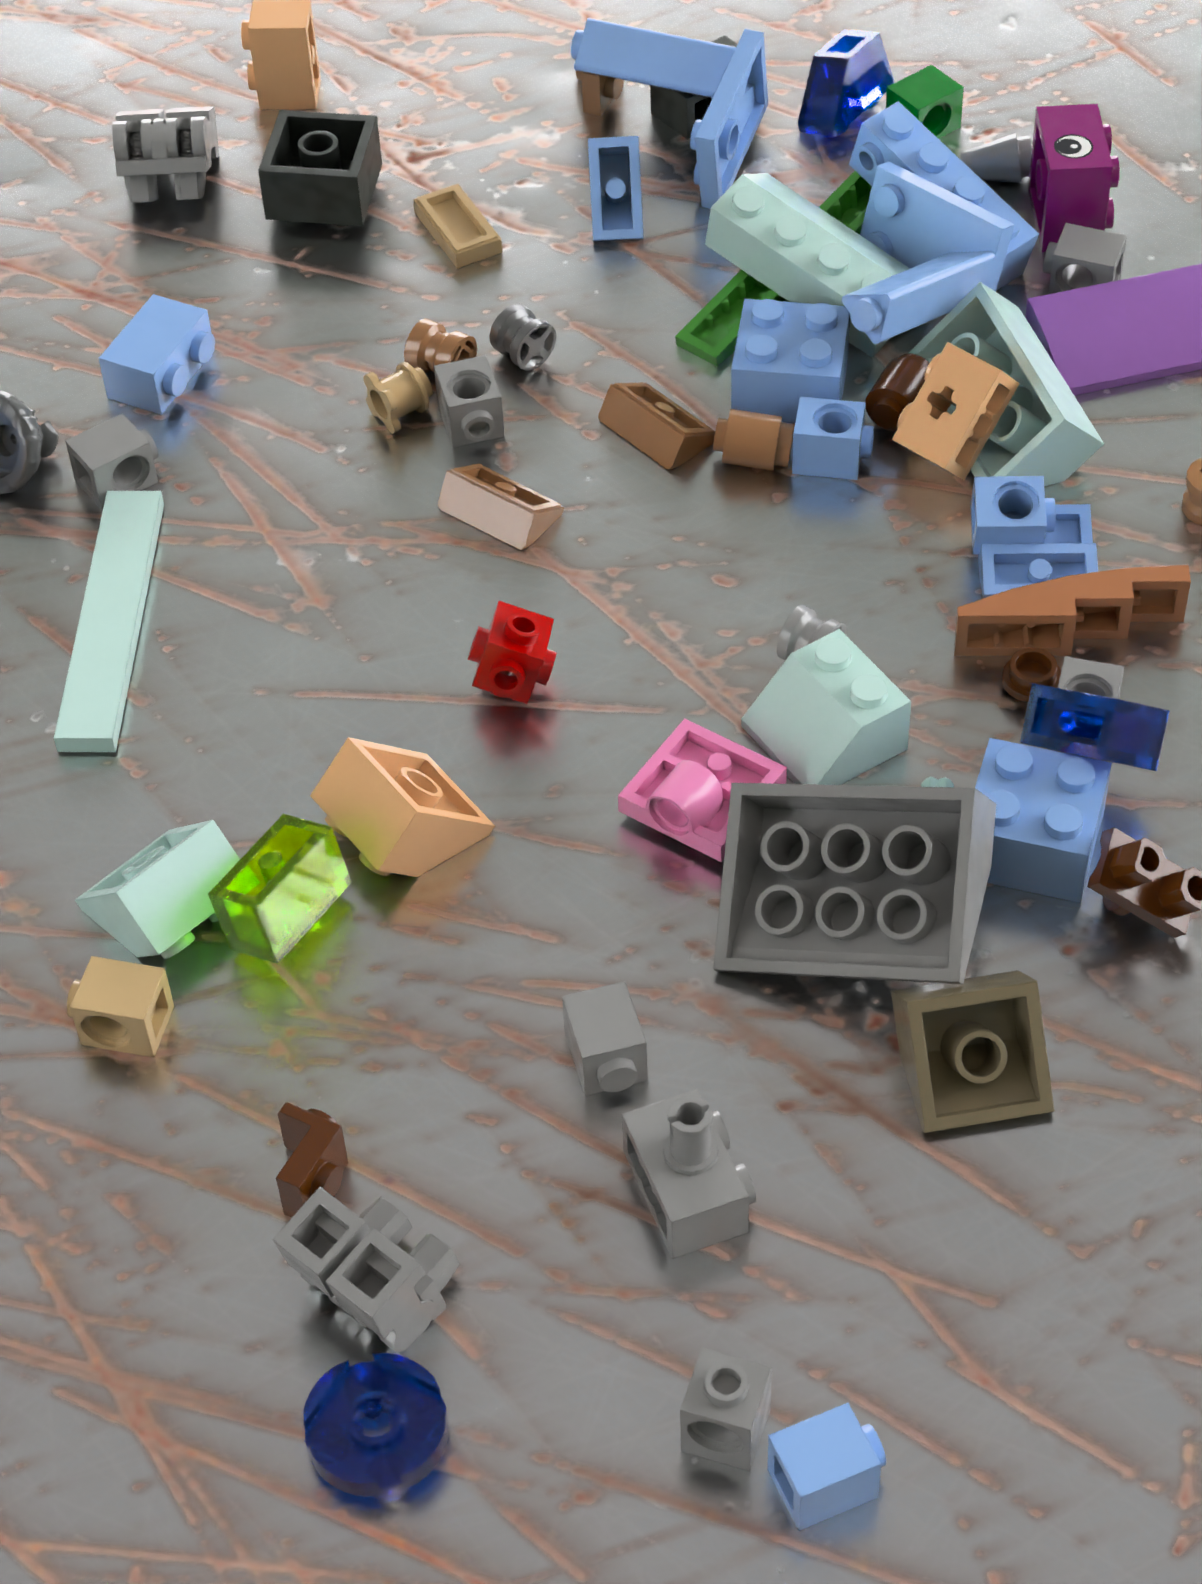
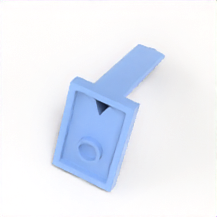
[571,18,768,209]
[842,161,1015,344]

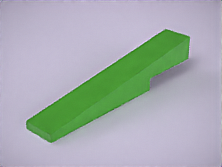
[675,171,872,366]

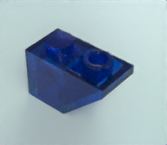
[797,29,895,138]

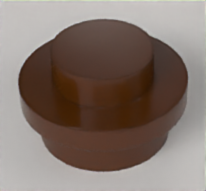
[1002,647,1061,703]

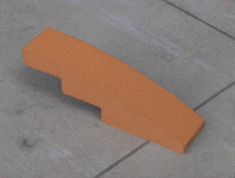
[954,565,1191,656]

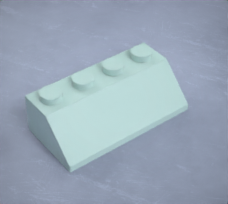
[705,173,910,358]
[909,282,1104,486]

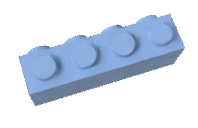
[849,101,1039,291]

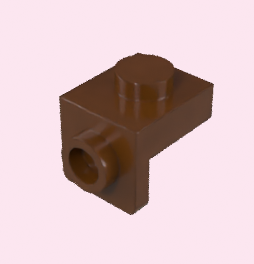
[276,1102,348,1218]

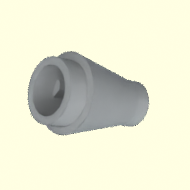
[960,132,1032,183]

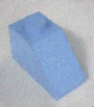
[588,136,644,242]

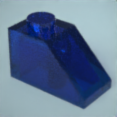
[1020,683,1170,771]

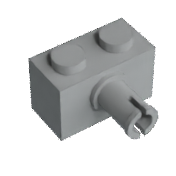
[622,1089,756,1259]

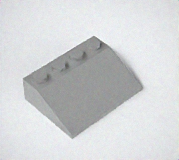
[713,783,996,984]

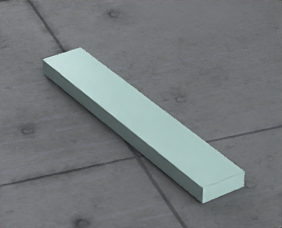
[54,491,164,752]

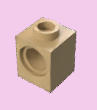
[67,956,174,1058]

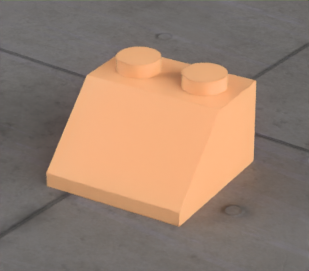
[310,737,495,877]

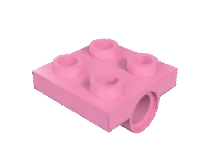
[618,718,787,862]

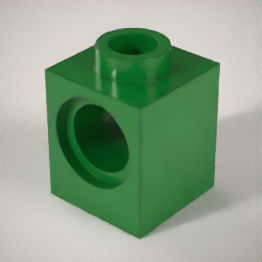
[886,64,964,139]

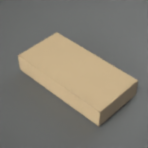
[413,184,502,269]

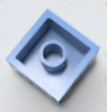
[731,299,850,423]
[975,738,1112,903]

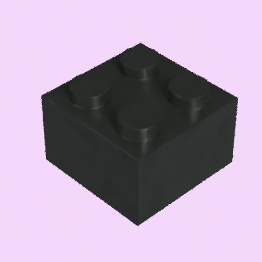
[258,110,382,226]

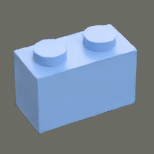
[98,294,215,415]

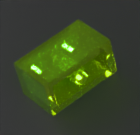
[208,813,352,964]

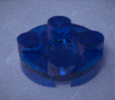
[303,1353,449,1502]

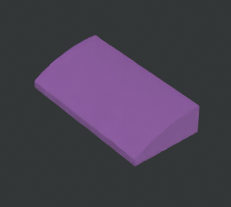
[1025,264,1202,396]

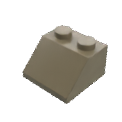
[891,970,1055,1133]

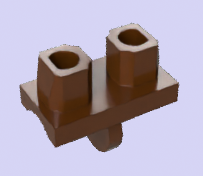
[1087,827,1202,938]

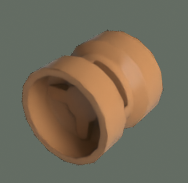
[404,318,477,374]

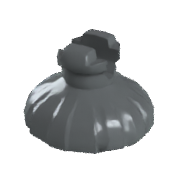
[0,391,59,494]

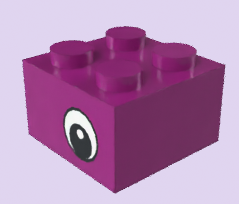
[1028,104,1120,253]

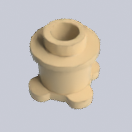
[363,362,433,434]

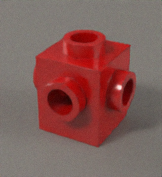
[467,601,557,704]

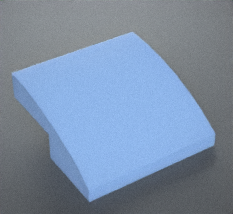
[978,504,1098,598]

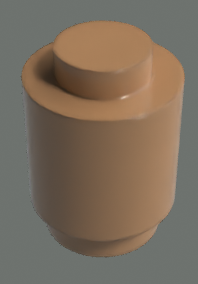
[713,409,795,471]

